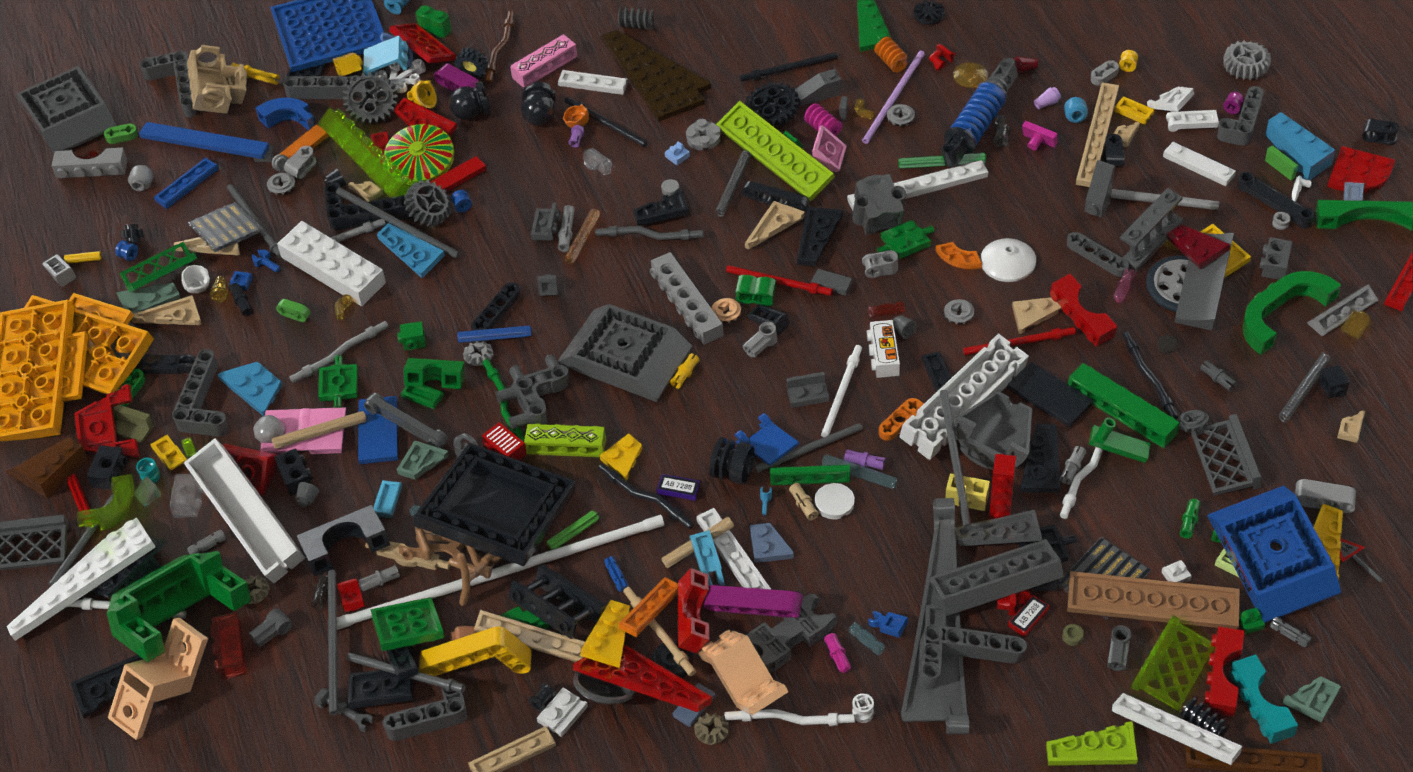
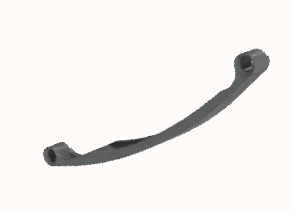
[901,498,969,735]

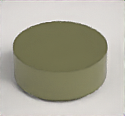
[1062,624,1084,646]

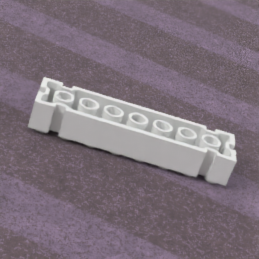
[899,334,1029,460]

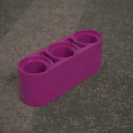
[434,64,479,91]

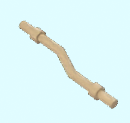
[623,587,696,676]

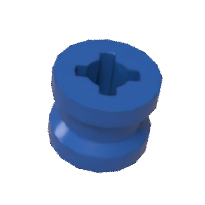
[451,190,472,212]
[115,240,138,261]

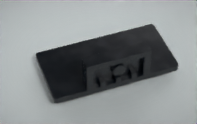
[90,536,167,598]

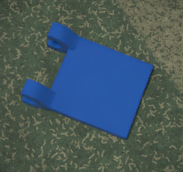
[734,413,799,466]

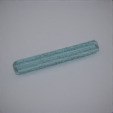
[822,455,897,489]

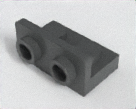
[786,372,829,408]

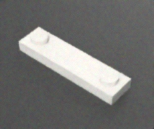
[1163,142,1236,186]

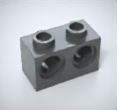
[1259,237,1292,280]

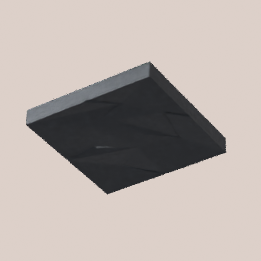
[414,443,576,567]

